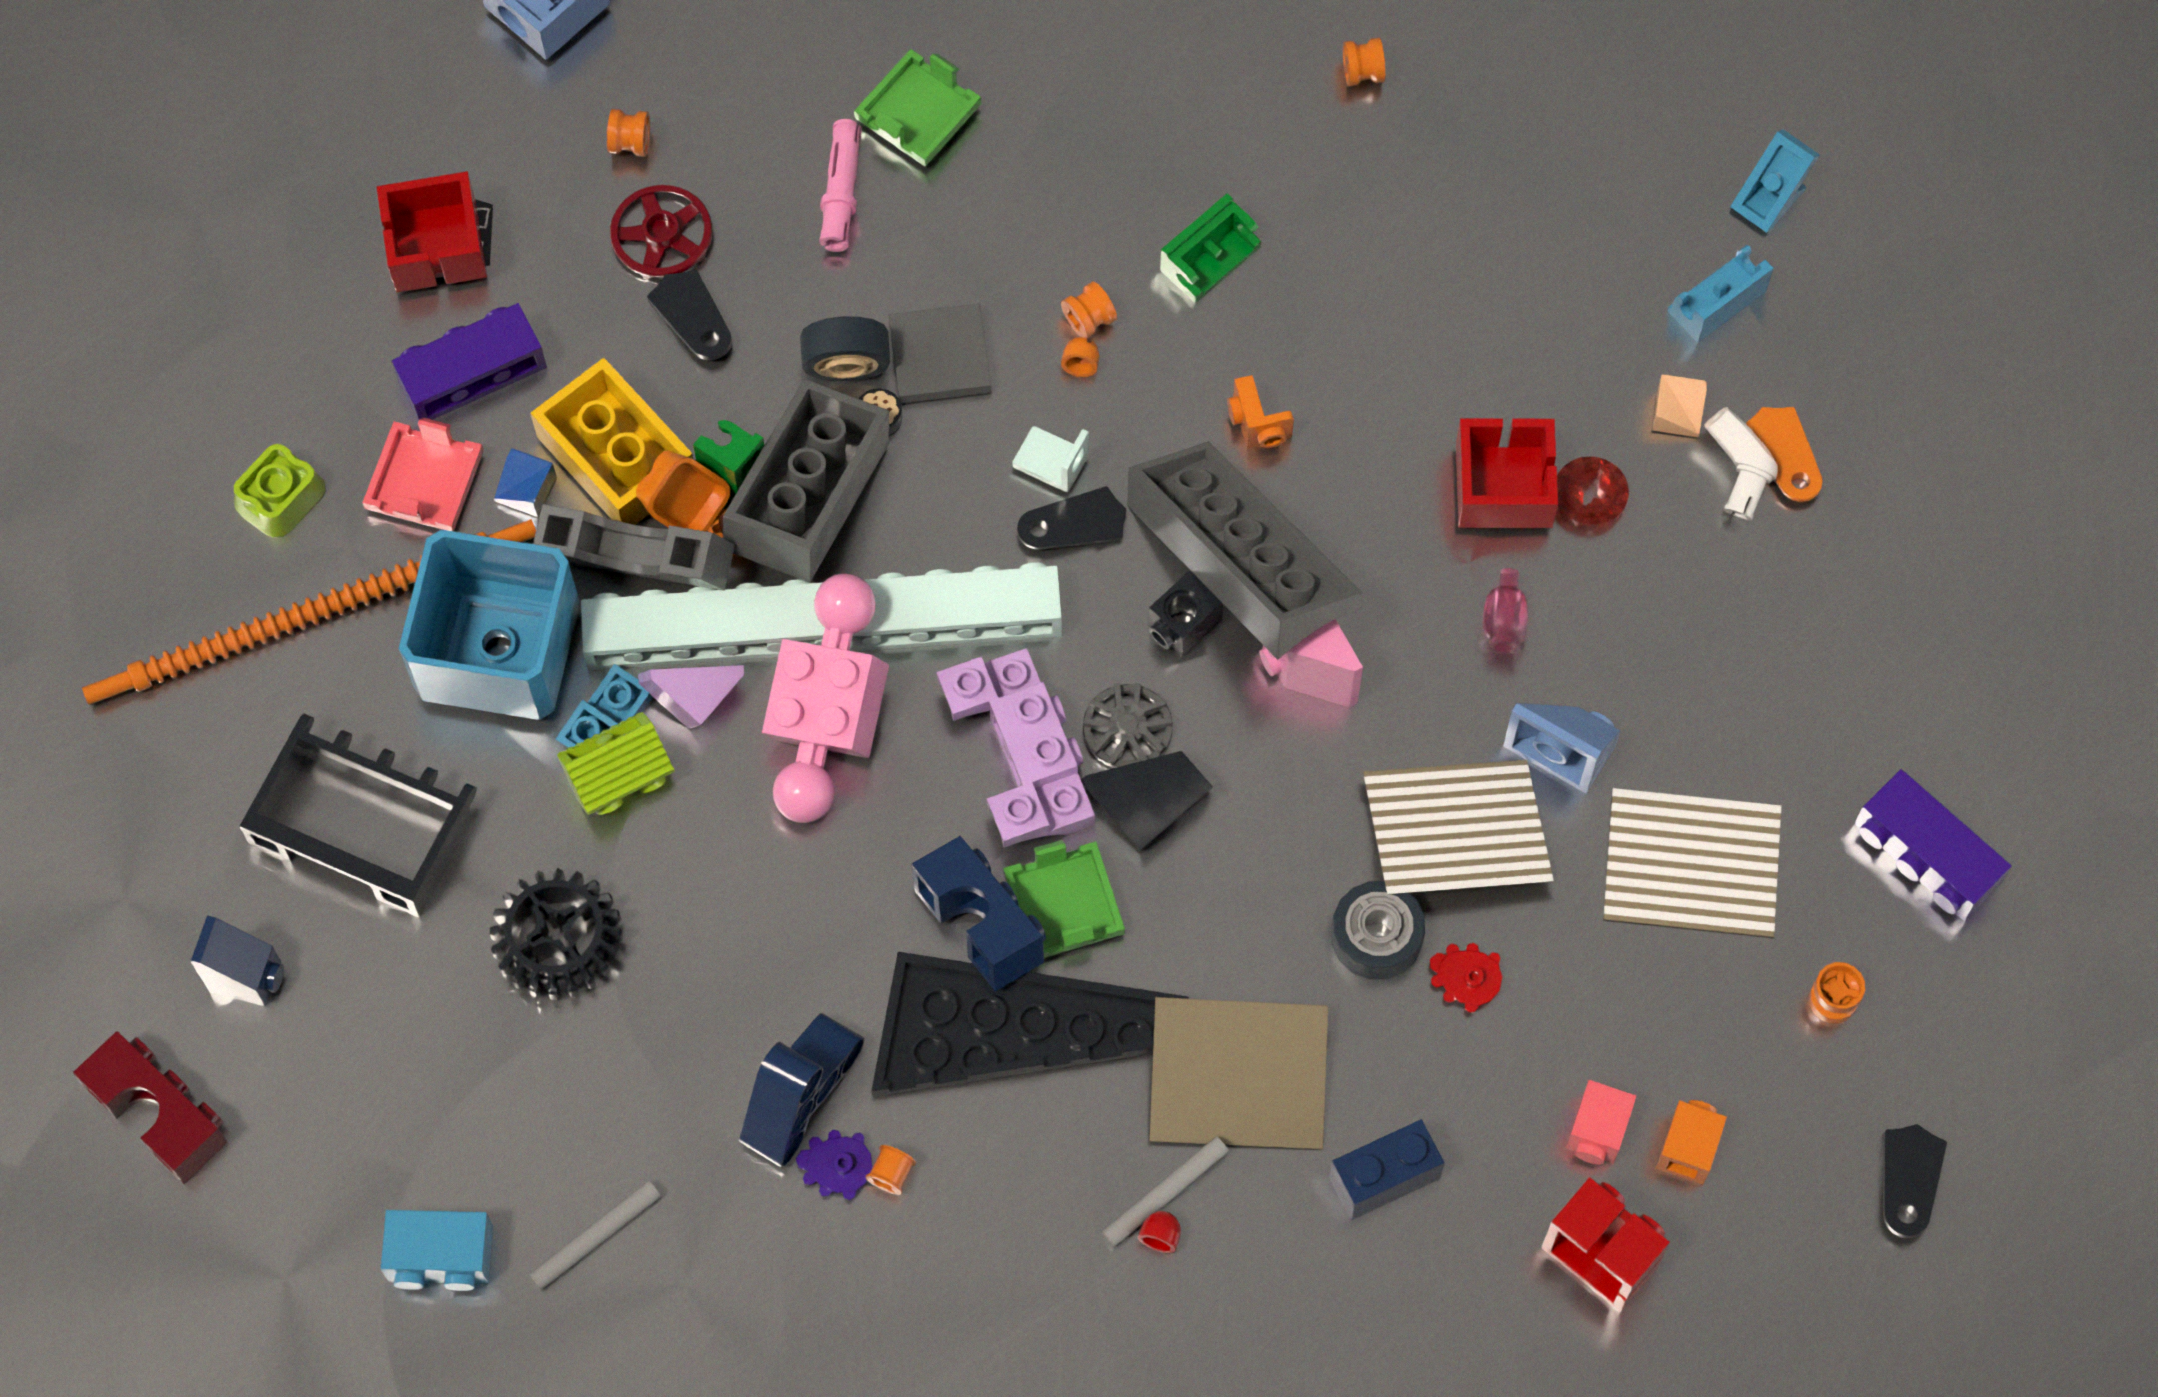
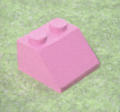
[1259,619,1363,707]

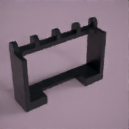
[239,713,477,917]

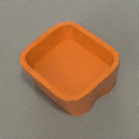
[636,450,730,532]

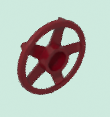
[610,185,713,279]

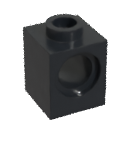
[1148,571,1223,657]

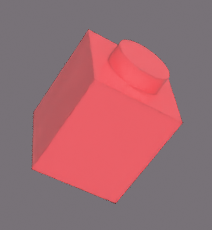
[1566,1080,1636,1165]

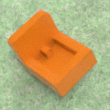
[1227,375,1294,448]

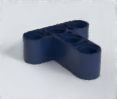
[739,1013,865,1168]

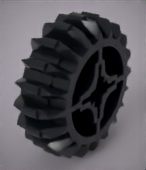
[489,868,623,1001]

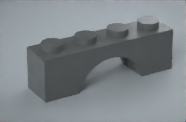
[533,504,735,591]

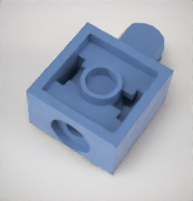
[483,0,611,60]

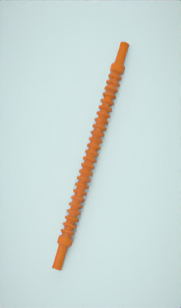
[82,519,536,705]

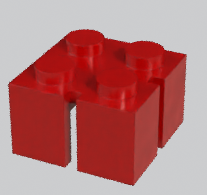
[376,171,487,293]
[1456,418,1558,528]
[1542,1177,1670,1312]

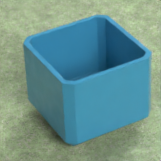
[398,530,580,720]

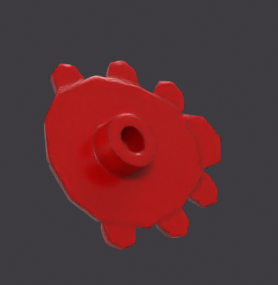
[1430,943,1503,1013]

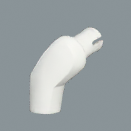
[1704,407,1778,521]

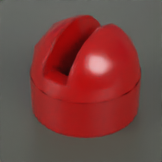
[1138,1211,1181,1253]

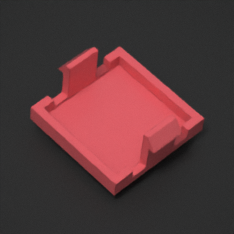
[362,418,484,532]

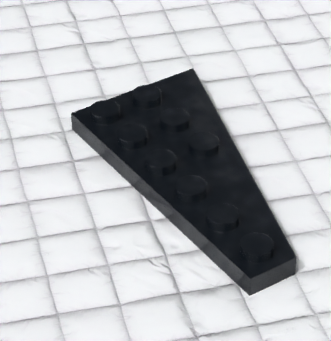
[871,952,1189,1097]

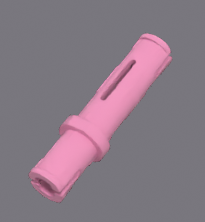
[819,119,862,252]

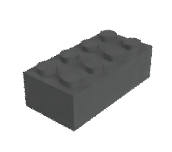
[723,379,889,583]

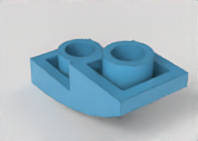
[556,664,653,747]

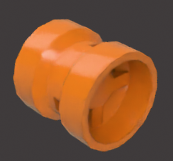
[1809,962,1865,1024]

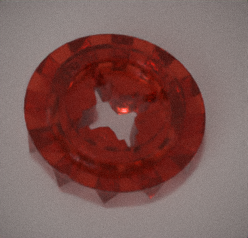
[1557,456,1629,529]

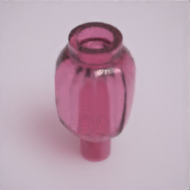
[1482,568,1528,654]

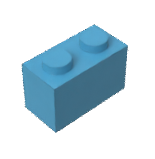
[381,1210,493,1291]

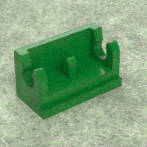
[1160,193,1261,303]
[693,420,765,504]

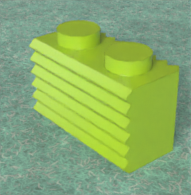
[557,712,675,815]

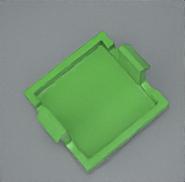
[854,49,982,166]
[1003,840,1125,958]

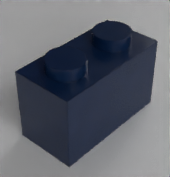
[1329,1119,1445,1221]

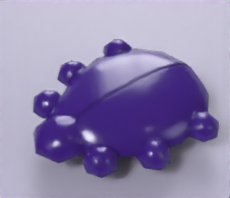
[796,1130,873,1200]

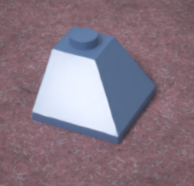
[1503,703,1620,794]

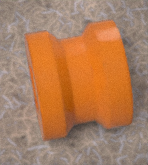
[1343,37,1386,87]
[607,109,650,157]
[1061,281,1117,338]

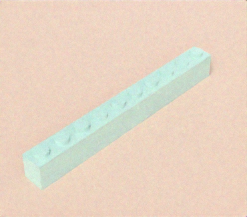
[581,563,1062,671]

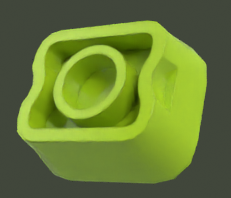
[234,444,326,538]

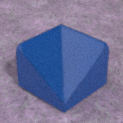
[494,448,557,517]

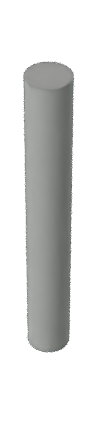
[1102,1136,1229,1247]
[529,1181,661,1290]

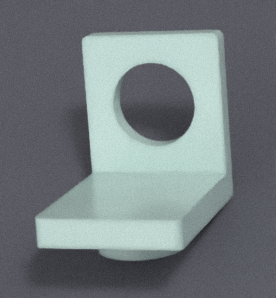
[1012,426,1089,493]

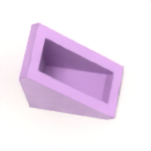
[638,665,744,729]

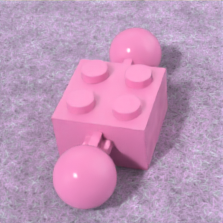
[762,574,889,823]

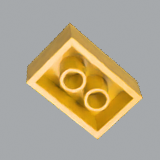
[530,358,693,525]

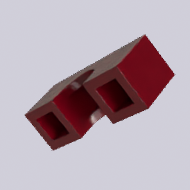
[73,1031,228,1184]

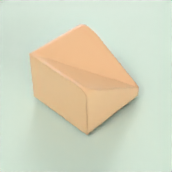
[1652,374,1707,437]

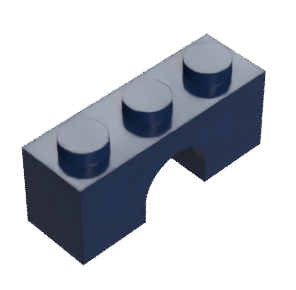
[912,835,1046,991]

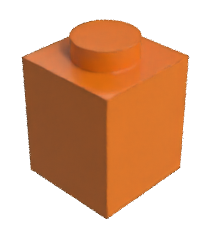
[1655,1100,1727,1185]

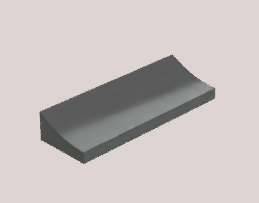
[1127,441,1363,660]

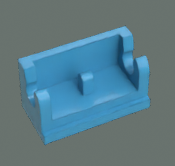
[1667,245,1774,343]

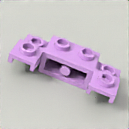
[936,648,1095,847]

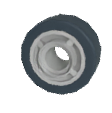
[1332,881,1425,979]

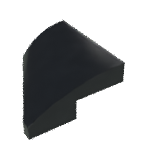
[1081,751,1213,850]

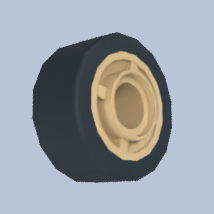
[800,316,890,381]

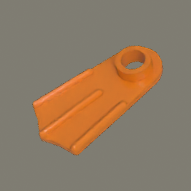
[1746,407,1822,502]

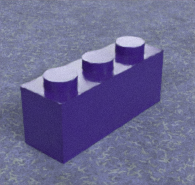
[391,303,547,421]
[1855,769,2012,921]

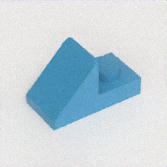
[1730,129,1820,233]

